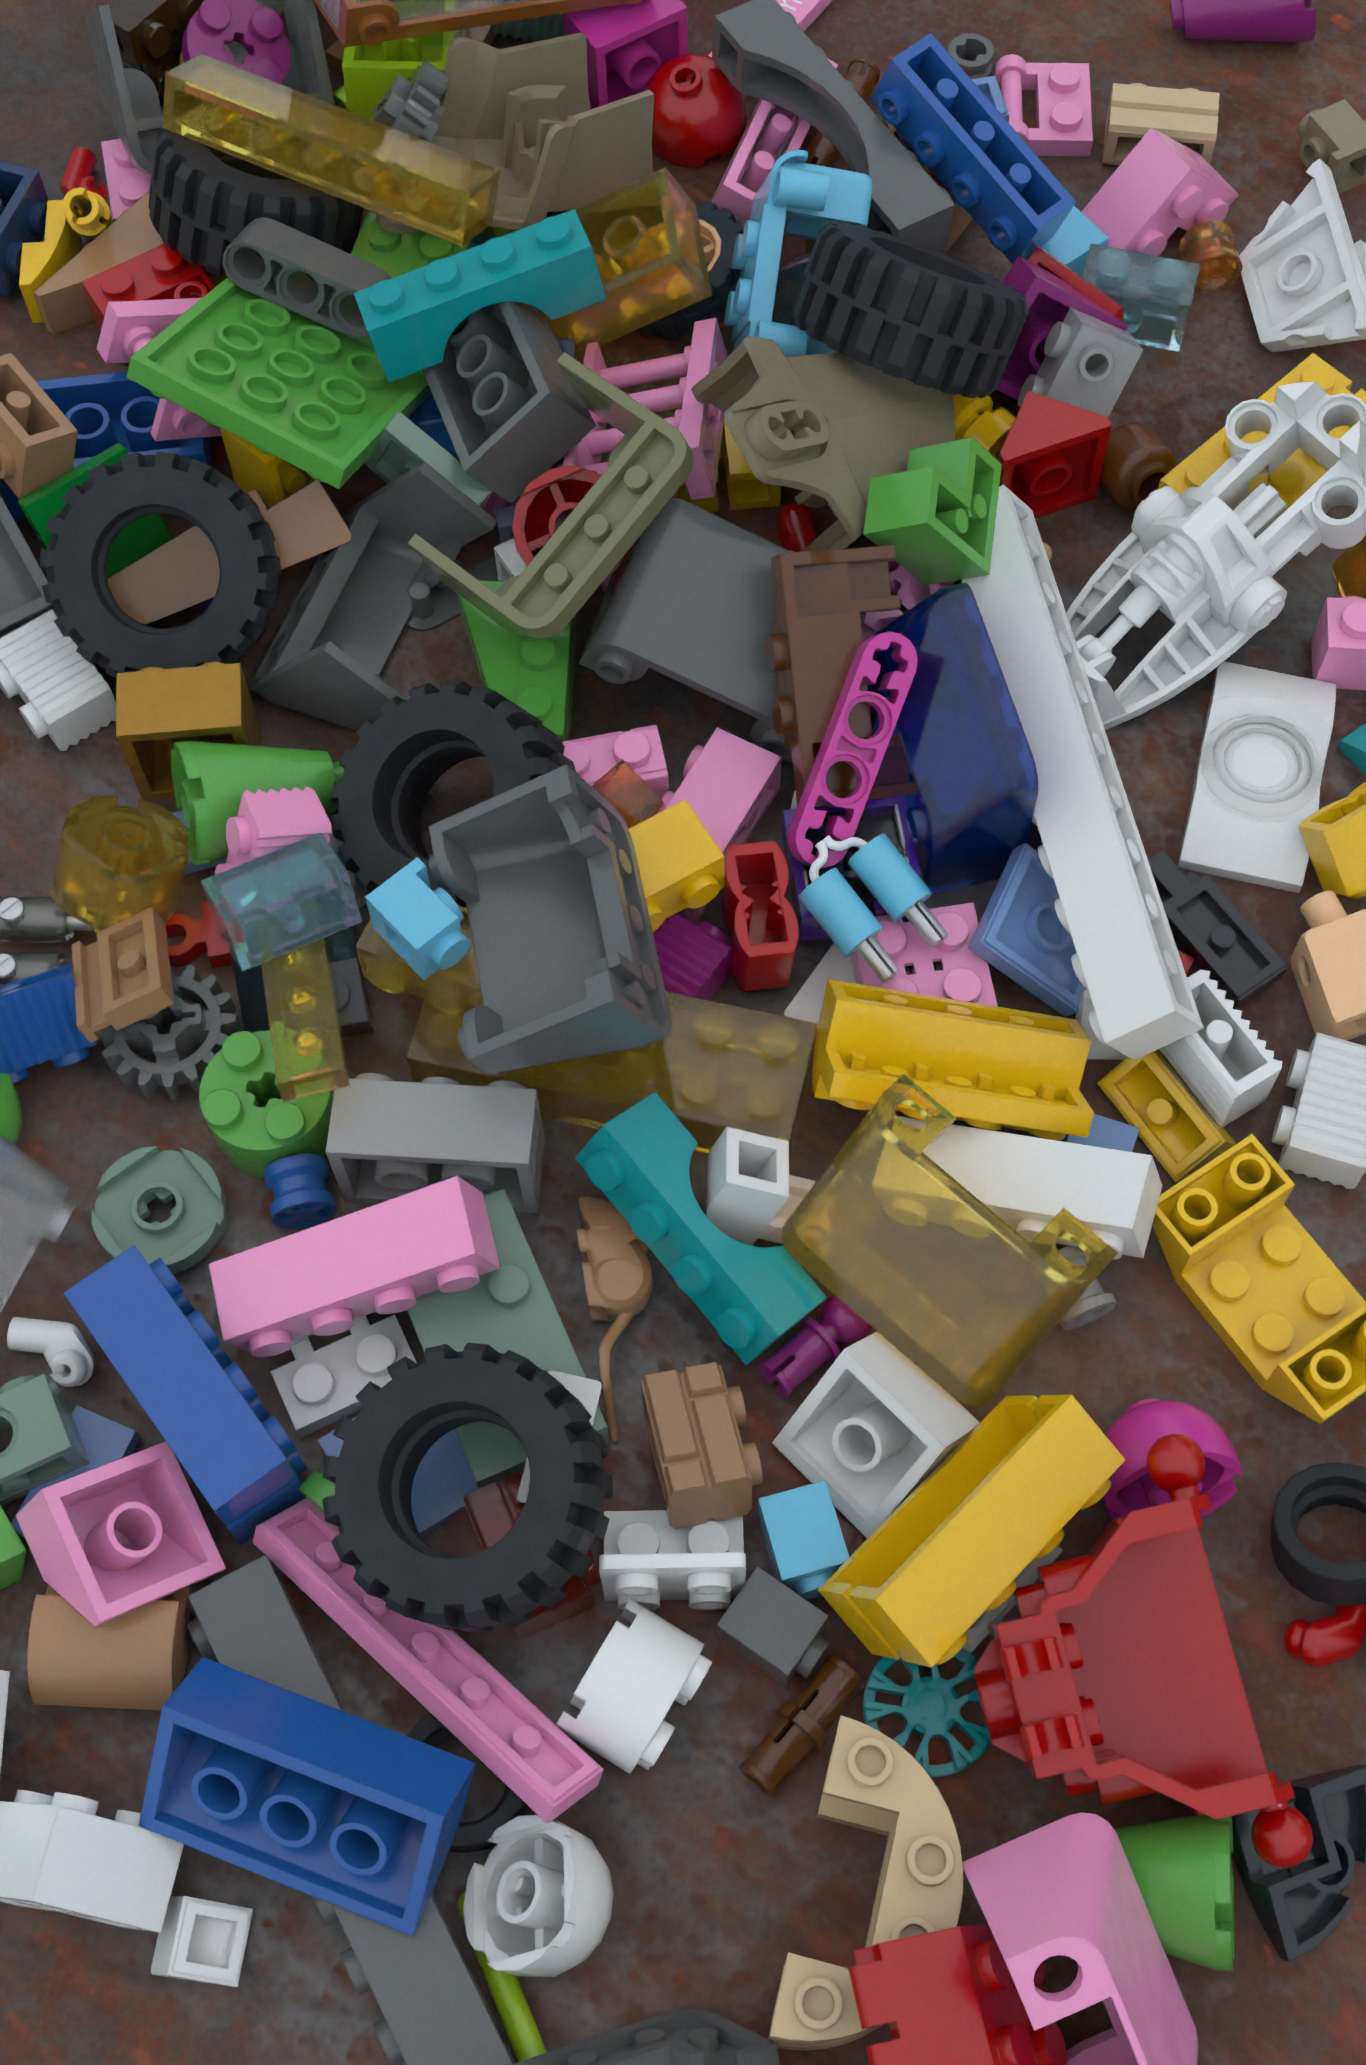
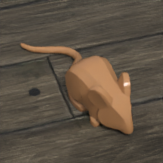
[577,1196,654,1443]

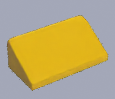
[1097,1049,1236,1183]

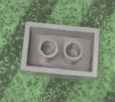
[326,1073,545,1213]

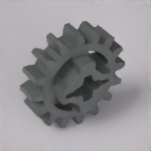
[362,60,449,178]
[99,964,241,1100]

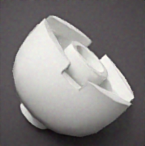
[463,1815,614,1977]

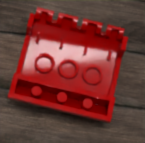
[848,1924,1066,2065]

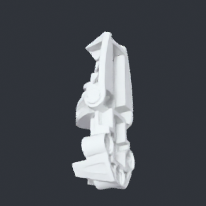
[1066,382,1366,730]

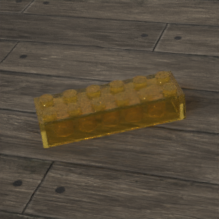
[406,950,817,1161]

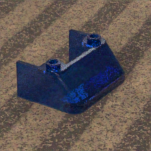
[864,583,1038,894]

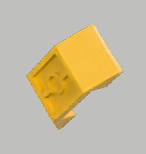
[1152,1134,1366,1424]

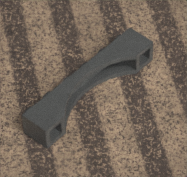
[712,0,955,251]

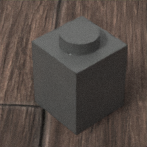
[716,1566,831,1689]

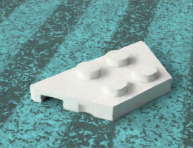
[1237,159,1366,353]

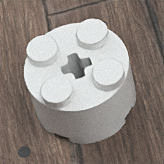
[556,1599,712,1774]

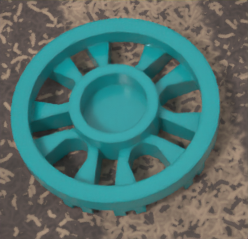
[862,1649,991,1779]

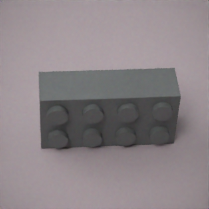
[423,301,596,503]

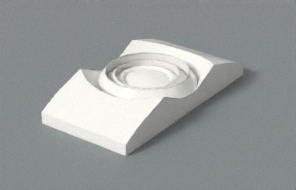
[1178,661,1336,893]

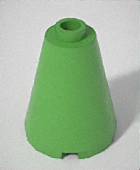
[171,741,344,865]
[1114,1814,1234,1972]

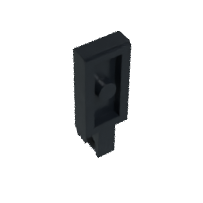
[1148,850,1288,1009]

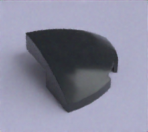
[1232,1765,1366,1962]

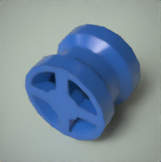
[263,1154,337,1229]

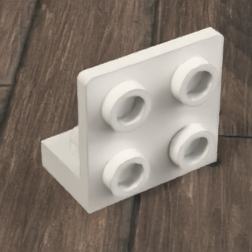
[599,1510,746,1610]

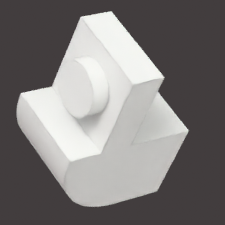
[706,1126,829,1252]

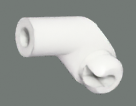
[7,1317,94,1388]

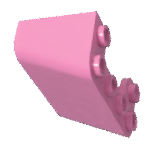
[962,1812,1198,2065]

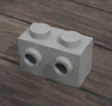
[1018,307,1143,417]

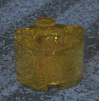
[51,795,189,934]

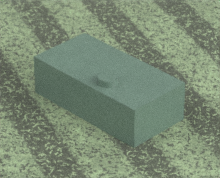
[406,1188,611,1503]

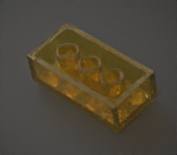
[544,167,712,357]

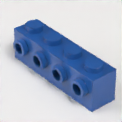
[871,33,1076,265]

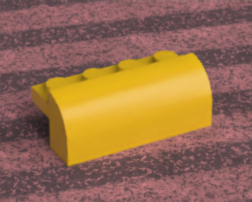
[812,979,1094,1140]

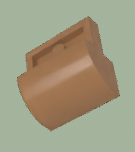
[27,1583,198,1711]

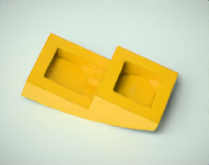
[19,200,82,323]

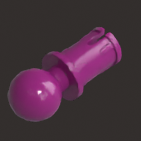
[758,1291,874,1398]

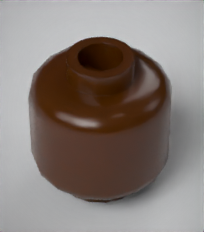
[1099,422,1178,510]

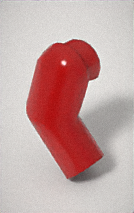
[60,147,108,214]
[776,502,817,552]
[1284,1603,1366,1667]

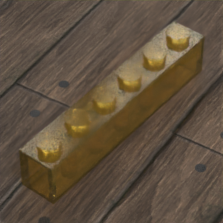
[162,54,501,246]

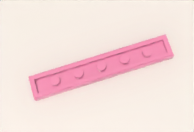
[252,1498,604,1824]

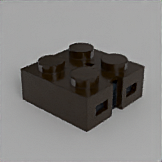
[109,0,204,107]

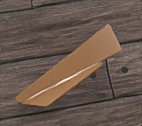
[108,480,352,625]

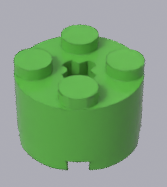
[199,1030,335,1179]

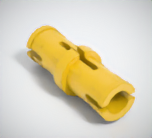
[62,187,113,239]

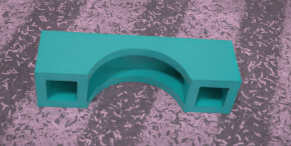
[354,209,607,383]
[575,1092,827,1366]

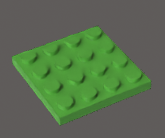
[126,277,432,489]

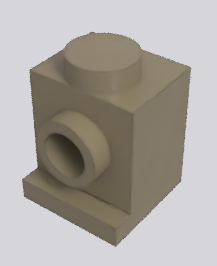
[1297,99,1366,194]

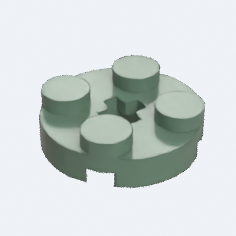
[91,1146,228,1274]

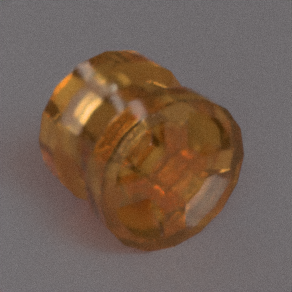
[1179,220,1243,293]

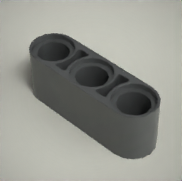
[223,217,392,338]

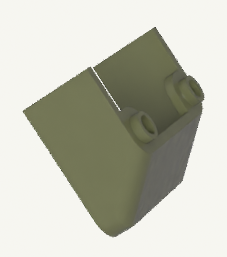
[408,352,693,639]

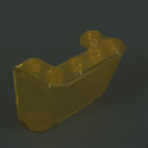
[781,1074,1118,1406]

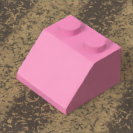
[16,1441,226,1627]

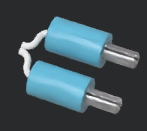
[799,833,948,983]

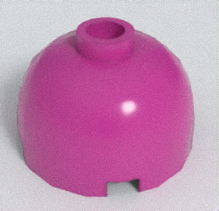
[1102,1399,1242,1519]

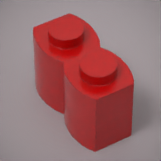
[721,841,799,991]

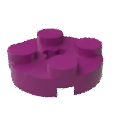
[182,0,291,104]

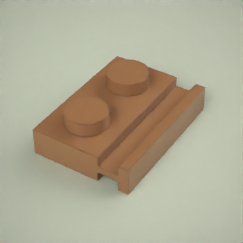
[72,906,174,1043]

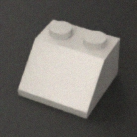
[772,1329,980,1539]

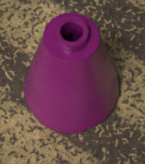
[1169,0,1316,43]

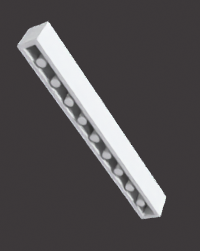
[960,484,1203,1060]

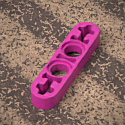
[787,632,918,868]

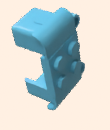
[725,150,873,357]

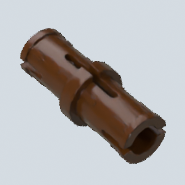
[738,1654,865,1799]

